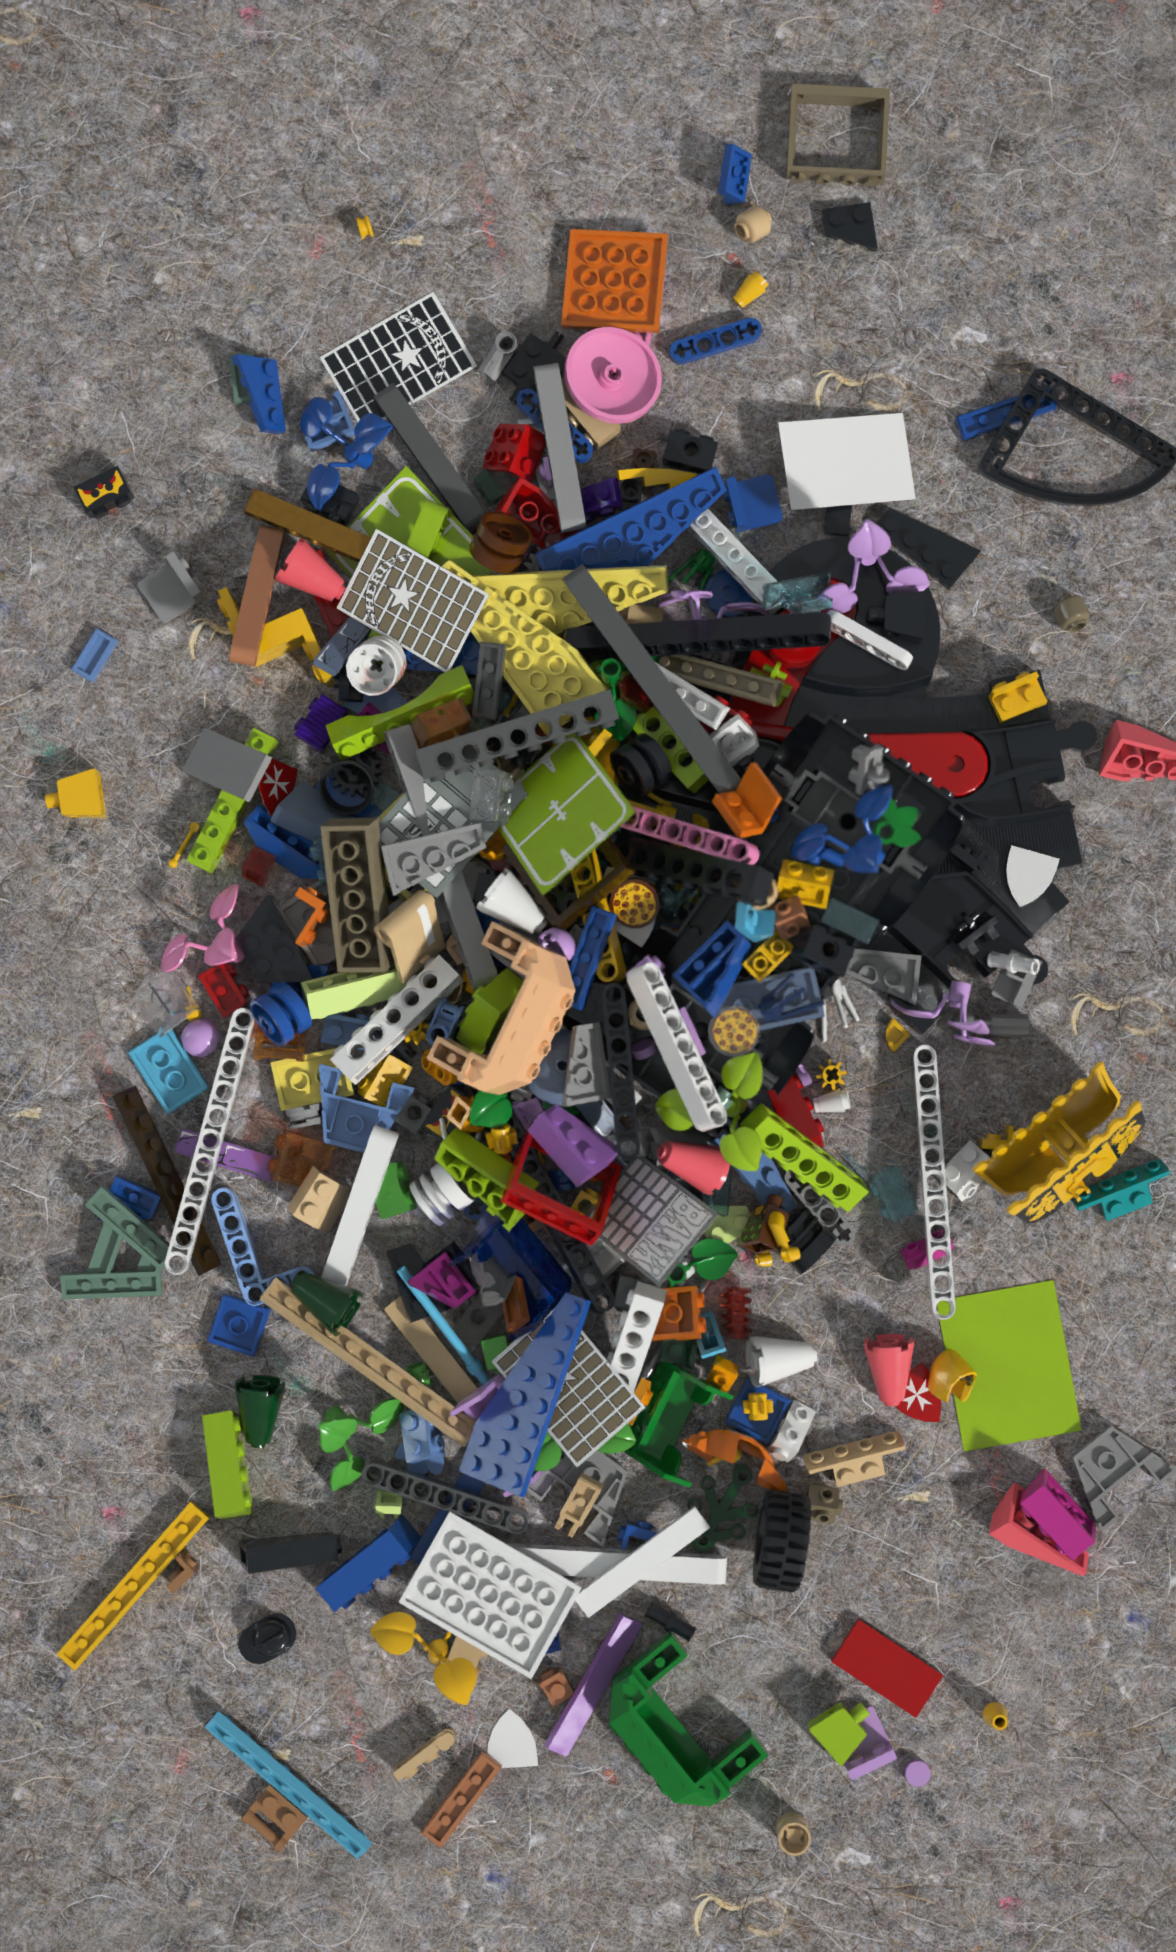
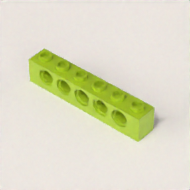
[186,728,279,874]
[740,1103,869,1212]

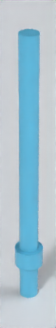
[397,1266,490,1385]

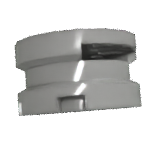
[285,1103,322,1130]

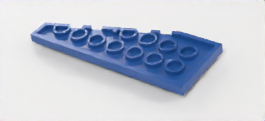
[535,466,727,571]
[459,1293,591,1498]

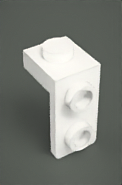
[767,1400,816,1462]

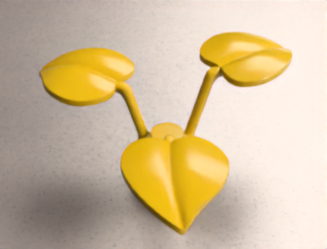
[370,1612,477,1705]

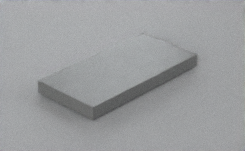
[182,728,272,802]

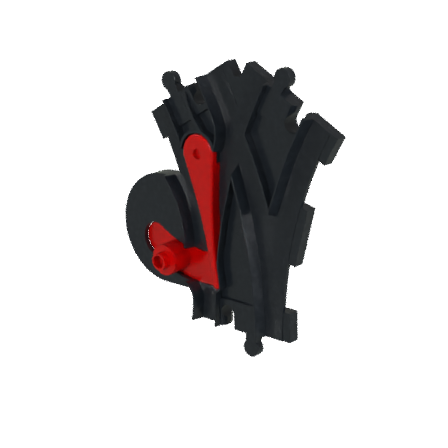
[620,537,1097,1035]

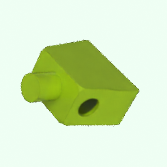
[807,1702,870,1766]

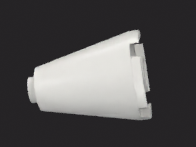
[476,868,548,935]
[745,1336,817,1387]

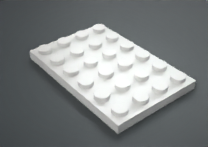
[399,1512,582,1679]

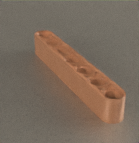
[229,525,285,667]

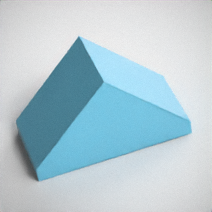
[696,1311,726,1359]

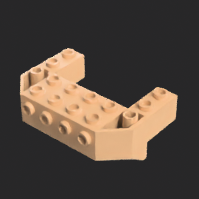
[426,921,575,1095]

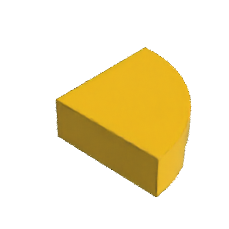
[885,1018,911,1053]

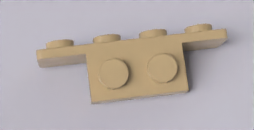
[803,1431,905,1487]

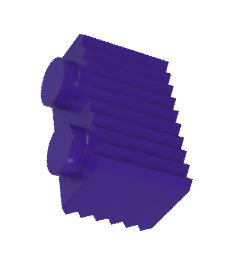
[294,694,349,754]

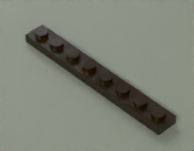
[112,1086,222,1276]

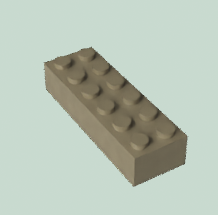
[320,817,395,972]

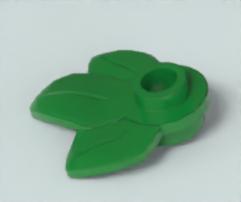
[872,798,921,847]

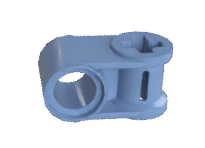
[426,997,466,1046]

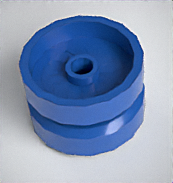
[250,982,312,1047]

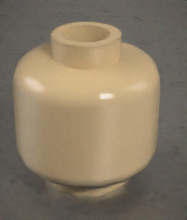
[734,205,772,243]

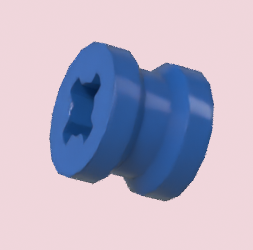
[548,1169,575,1191]

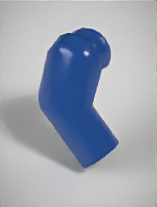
[806,848,844,867]

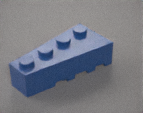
[315,1514,421,1612]

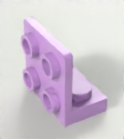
[844,1705,898,1780]

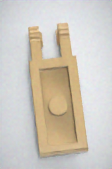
[554,1472,604,1538]
[393,1727,456,1782]

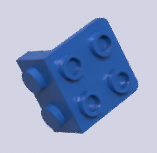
[722,474,783,533]

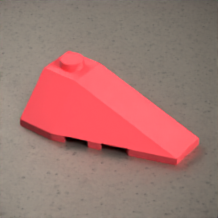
[989,1482,1089,1576]

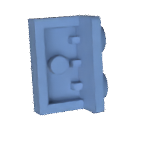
[399,1410,445,1464]

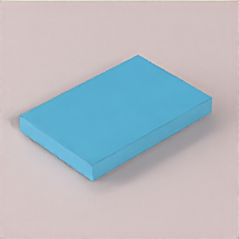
[128,1025,210,1115]

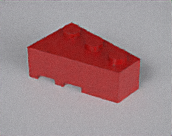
[767,1074,824,1148]

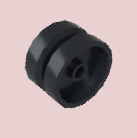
[610,733,672,798]

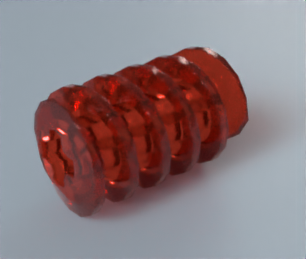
[720,1287,753,1339]

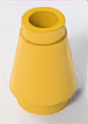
[733,271,769,308]
[983,1702,1008,1730]

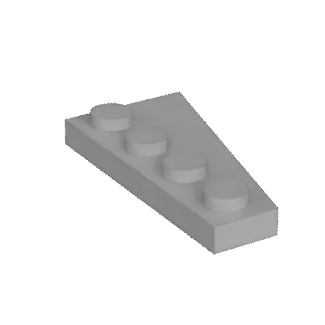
[381,822,486,896]

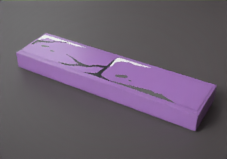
[175,1128,278,1182]

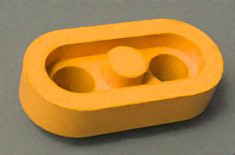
[421,1049,458,1085]

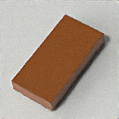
[502,1276,530,1333]

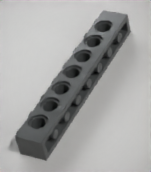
[415,689,619,783]

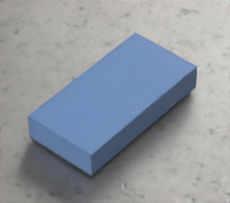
[71,628,119,683]

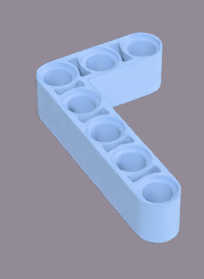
[211,1187,316,1306]

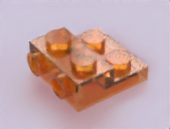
[267,1129,335,1187]

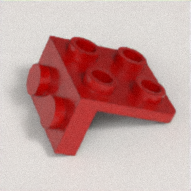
[483,424,546,483]

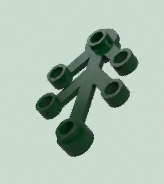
[687,1463,759,1552]

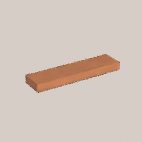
[421,1750,502,1849]

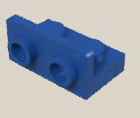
[718,143,752,206]

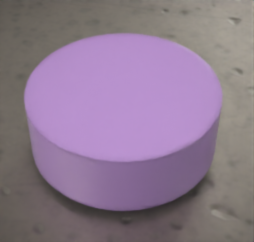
[630,1038,657,1060]
[904,1759,931,1787]

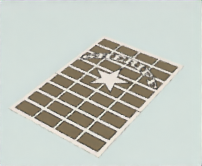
[337,529,489,672]
[491,1302,645,1467]

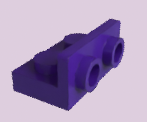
[580,477,623,523]

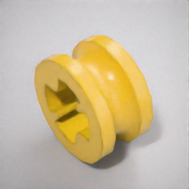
[356,214,374,239]

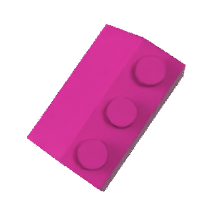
[1020,1468,1096,1560]

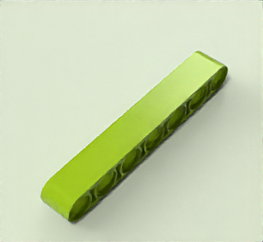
[368,500,452,666]

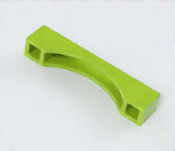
[325,665,474,761]

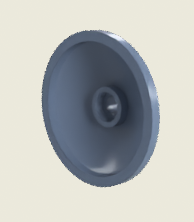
[527,1029,572,1106]

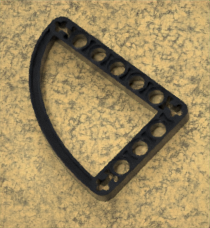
[978,368,1176,506]

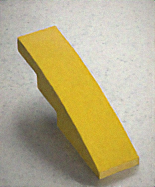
[615,468,699,490]

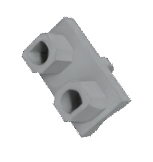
[848,744,890,796]

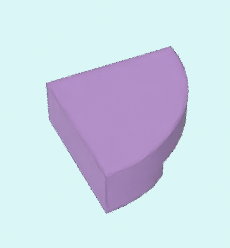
[795,1063,812,1087]

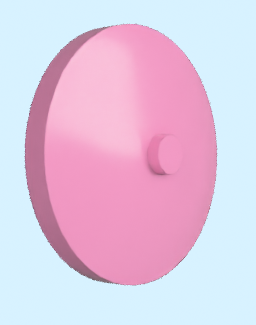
[564,327,662,424]

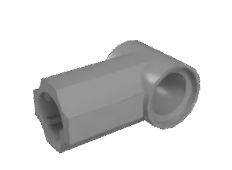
[478,331,518,383]

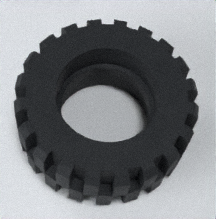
[753,1489,812,1593]

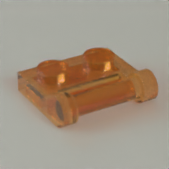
[253,1024,308,1062]

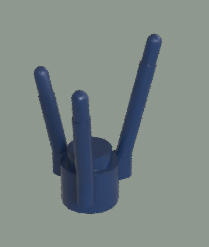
[758,973,825,1022]

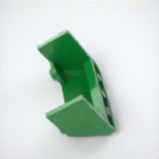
[624,1361,734,1488]

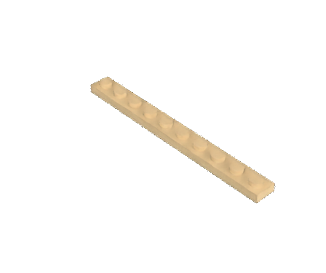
[259,1277,475,1447]

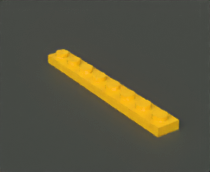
[56,1501,210,1671]

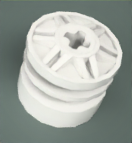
[346,636,407,696]
[409,1163,475,1226]

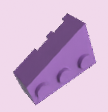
[527,1104,622,1187]

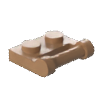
[240,1784,308,1853]

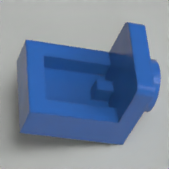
[617,1519,657,1550]

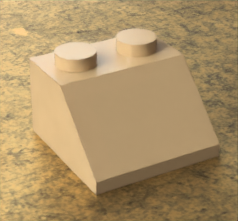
[287,1166,352,1233]

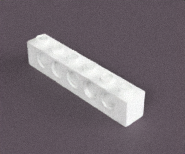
[687,509,789,615]
[330,955,464,1085]
[606,1281,667,1393]

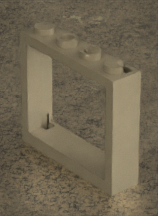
[786,83,890,187]

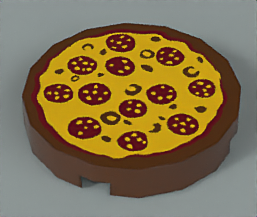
[610,877,661,928]

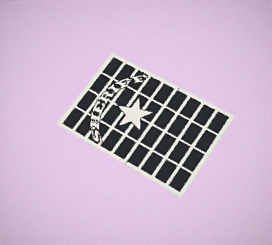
[320,292,477,422]

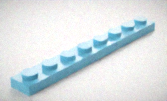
[204,1711,372,1859]

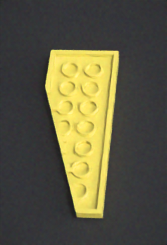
[441,560,607,735]
[473,565,669,635]

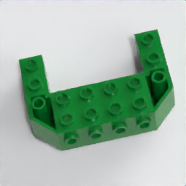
[608,1631,768,1807]

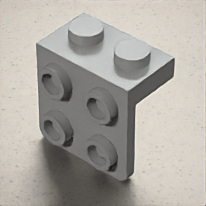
[138,551,205,623]

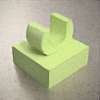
[375,1489,403,1519]

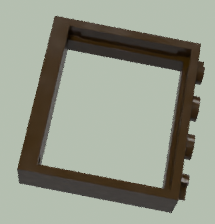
[502,836,635,930]

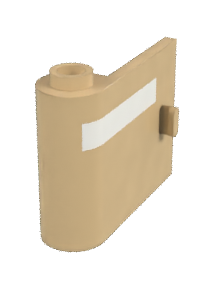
[374,890,445,984]

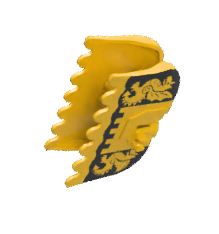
[971,1061,1146,1224]

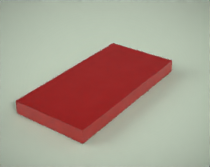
[831,1618,943,1718]

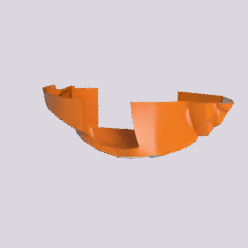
[682,1429,788,1492]

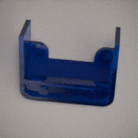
[449,1218,572,1340]

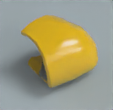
[928,1349,977,1402]

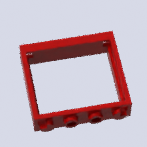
[500,1122,622,1246]

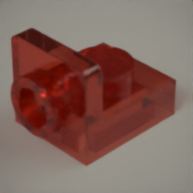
[242,846,275,888]

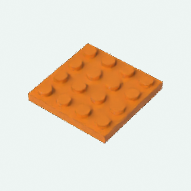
[561,229,668,333]

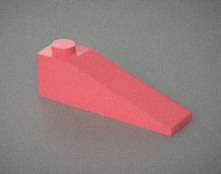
[1099,720,1176,781]

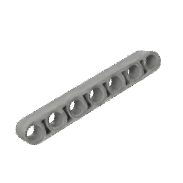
[533,363,586,533]

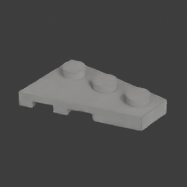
[846,948,921,1005]
[562,1022,612,1107]

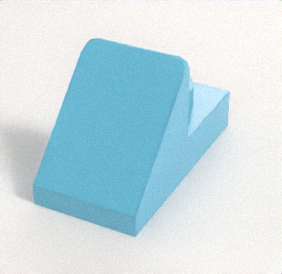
[735,903,775,942]

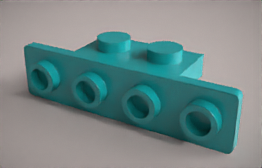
[1070,1159,1170,1221]

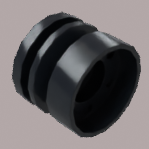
[779,1207,837,1274]

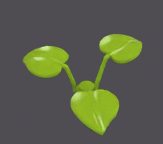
[655,1052,762,1171]

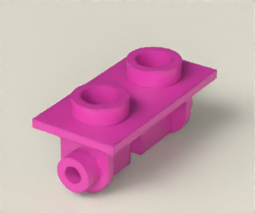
[899,1229,954,1270]

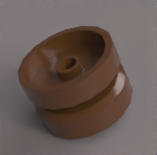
[469,512,532,574]

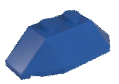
[244,805,326,879]

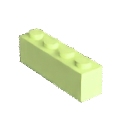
[300,963,406,1019]

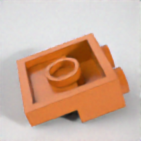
[651,1286,706,1341]

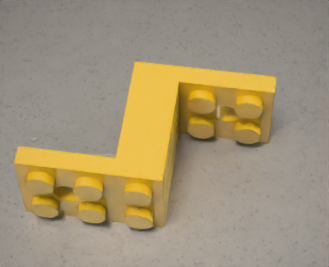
[217,587,334,688]

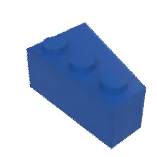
[672,920,753,1018]

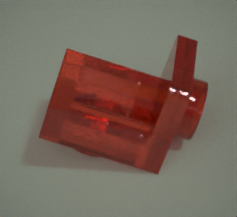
[619,673,654,714]

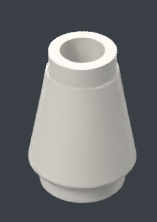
[813,1088,851,1113]

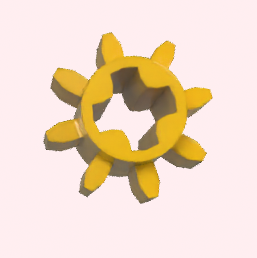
[404,1018,430,1046]
[815,1059,847,1090]
[486,1123,518,1154]
[743,1393,773,1420]

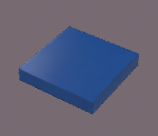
[207,1293,271,1357]
[724,1377,792,1445]

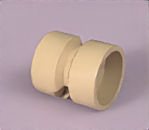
[775,1812,811,1856]

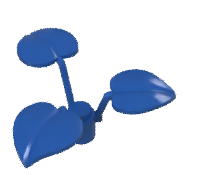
[300,397,394,510]
[791,785,893,872]

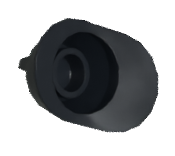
[238,1614,296,1664]

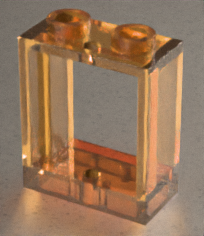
[411,698,472,749]

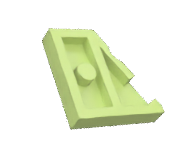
[704,1205,750,1243]

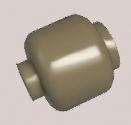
[1053,594,1090,633]

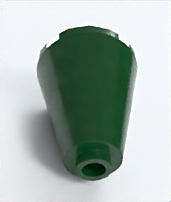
[291,1272,364,1336]
[235,1375,286,1448]

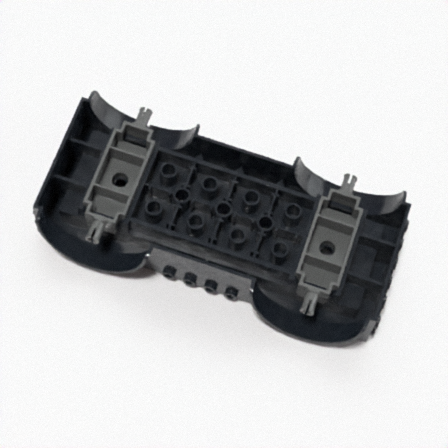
[602,712,965,1140]

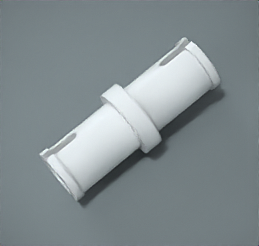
[987,951,1040,975]

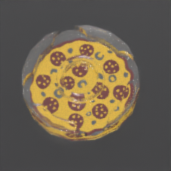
[708,1005,760,1057]

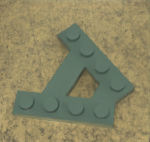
[60,1185,170,1300]

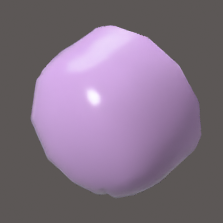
[537,927,576,962]
[181,1018,221,1058]

